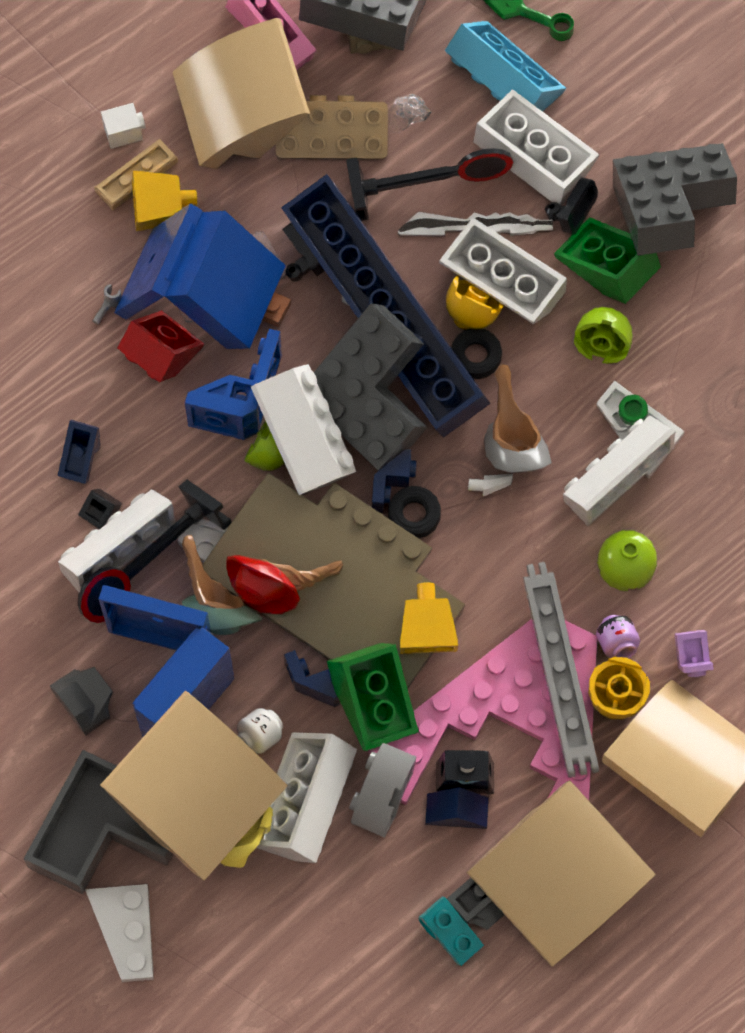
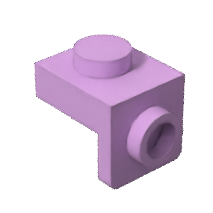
[675,630,713,677]

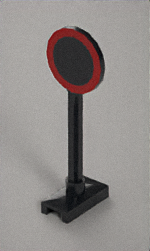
[346,148,513,221]
[77,479,232,623]

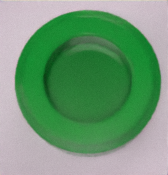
[619,395,648,425]

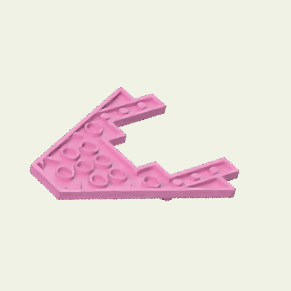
[368,619,597,805]

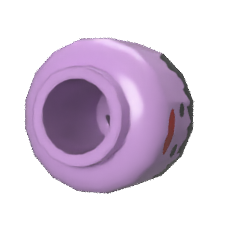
[596,615,640,658]

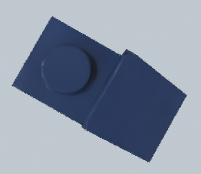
[58,420,101,484]

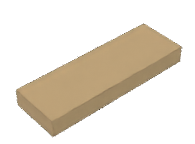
[94,139,178,210]

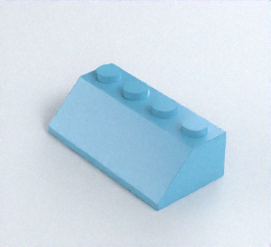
[445,21,566,112]

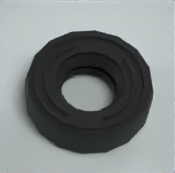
[451,328,502,379]
[388,486,441,539]

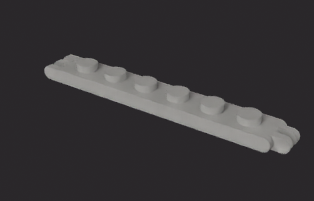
[523,562,599,778]

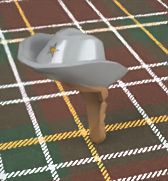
[484,364,552,473]

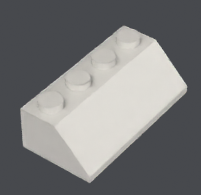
[473,89,599,206]
[439,218,567,324]
[251,364,357,495]
[563,416,675,526]
[58,489,176,592]
[256,732,357,863]

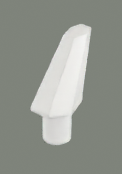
[468,474,513,496]

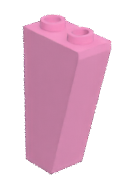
[225,0,317,70]

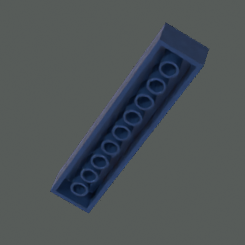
[281,174,491,438]

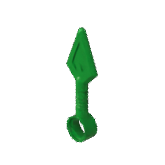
[483,0,574,41]

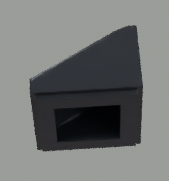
[78,489,122,529]

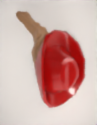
[226,555,343,614]

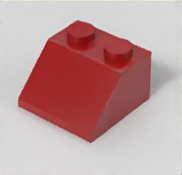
[117,310,204,382]

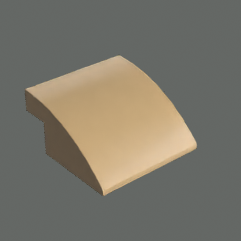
[173,18,310,169]
[601,680,745,837]
[100,691,288,881]
[466,780,656,966]

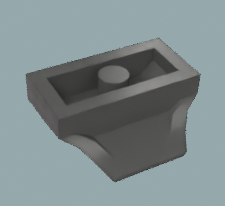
[50,667,113,736]
[447,878,504,930]

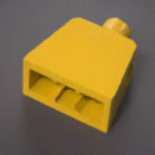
[131,171,197,231]
[400,582,458,654]

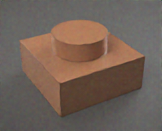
[262,292,291,327]

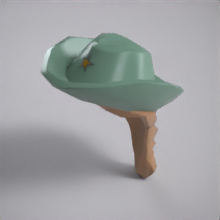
[181,535,263,635]

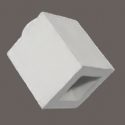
[101,103,146,149]

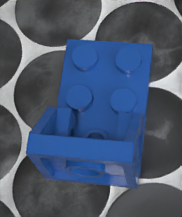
[185,329,282,440]

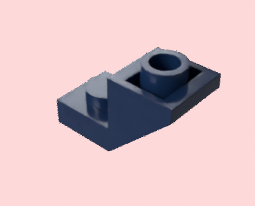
[372,449,417,513]
[284,650,340,707]

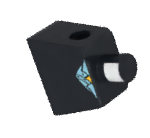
[436,750,494,794]

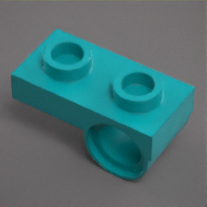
[418,896,484,966]

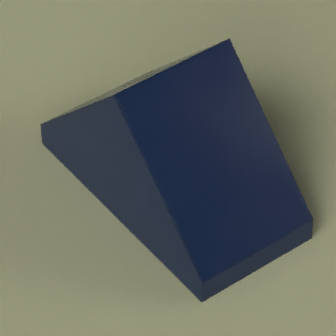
[425,787,489,829]

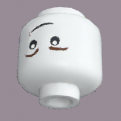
[237,708,283,754]

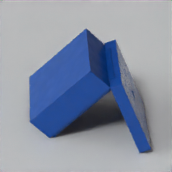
[114,203,286,349]
[99,585,235,737]

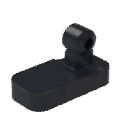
[545,178,598,234]
[282,223,325,282]

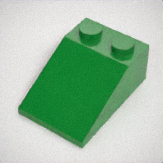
[554,217,661,304]
[327,643,419,751]

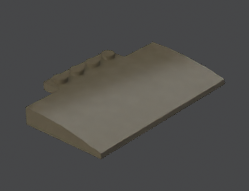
[202,473,465,689]

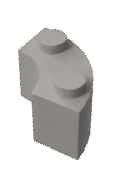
[349,743,416,838]

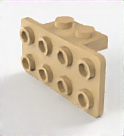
[276,95,388,159]

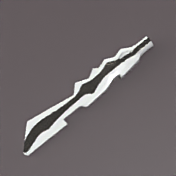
[398,212,553,236]

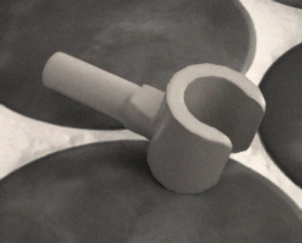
[93,284,121,325]

